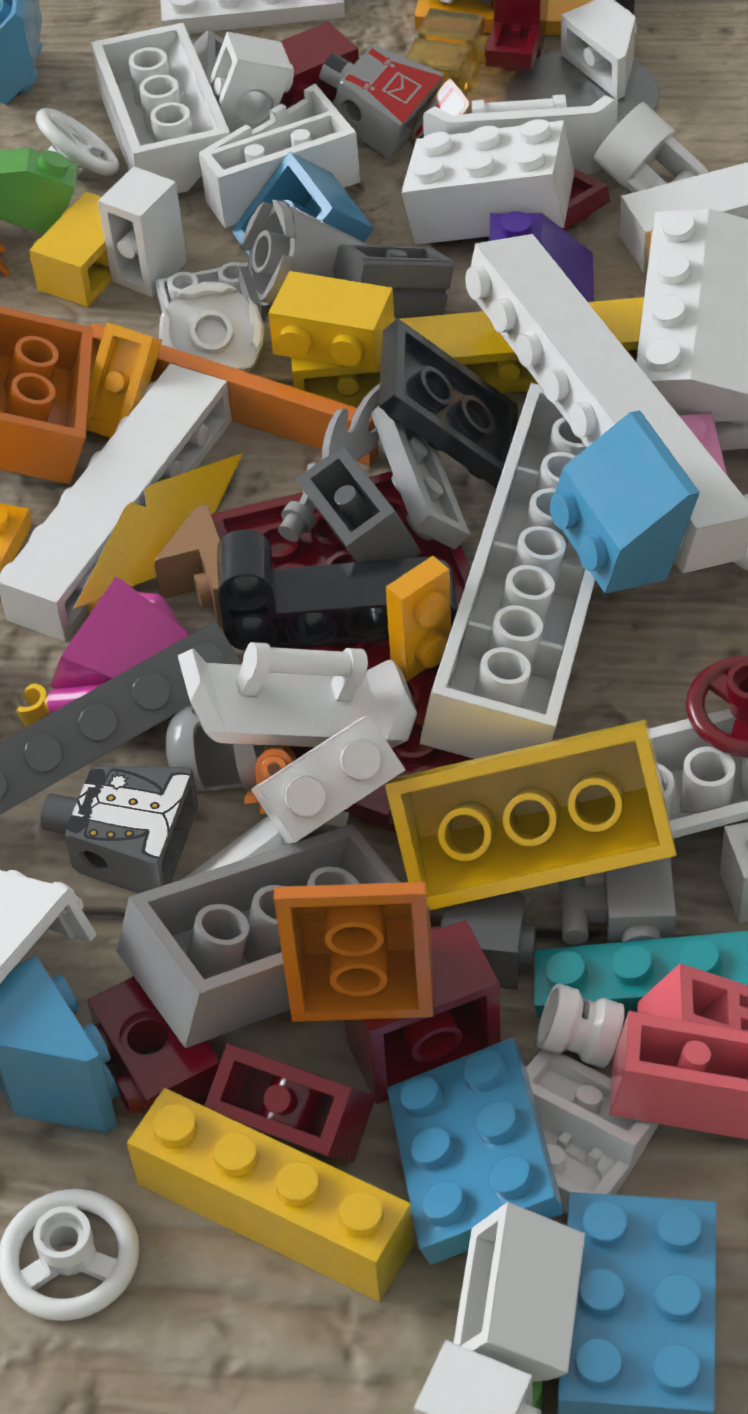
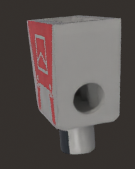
[319,46,444,160]

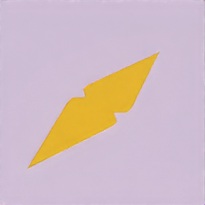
[73,453,243,609]

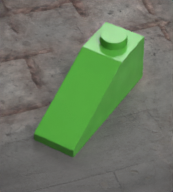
[0,148,77,234]

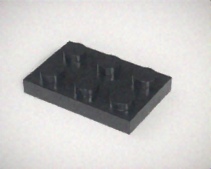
[379,318,518,489]

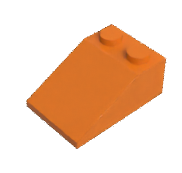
[274,882,433,1022]

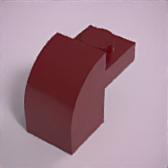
[485,0,548,71]

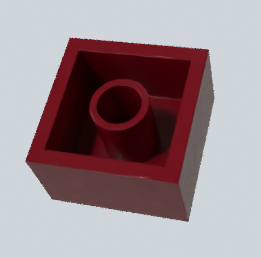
[344,920,501,1104]

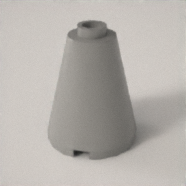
[239,200,368,306]

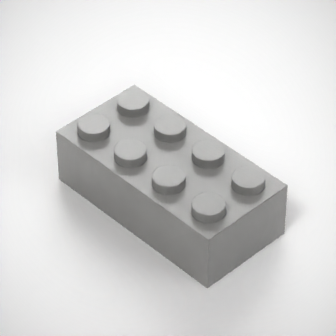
[117,824,401,1048]

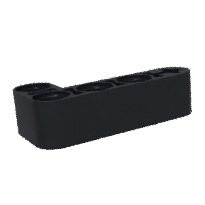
[217,530,457,651]

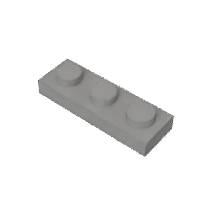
[371,405,470,550]

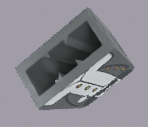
[41,765,199,894]

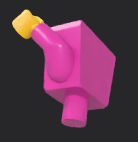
[16,577,189,728]

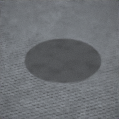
[506,50,659,125]

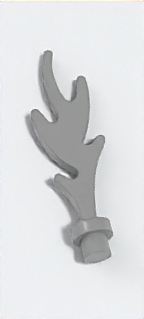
[278,384,380,542]

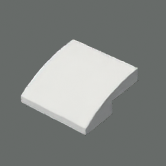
[526,1049,659,1213]

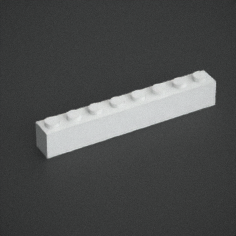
[465,234,748,573]

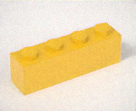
[127,1088,414,1302]

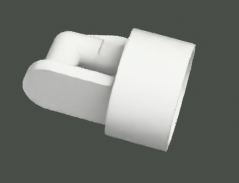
[593,102,709,193]

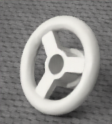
[36,108,119,179]
[0,1189,139,1321]

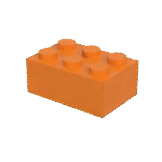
[0,306,93,484]

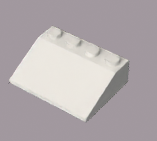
[636,208,748,422]

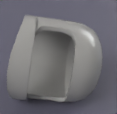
[166,705,263,791]

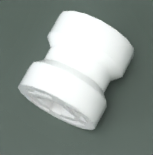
[536,983,625,1069]

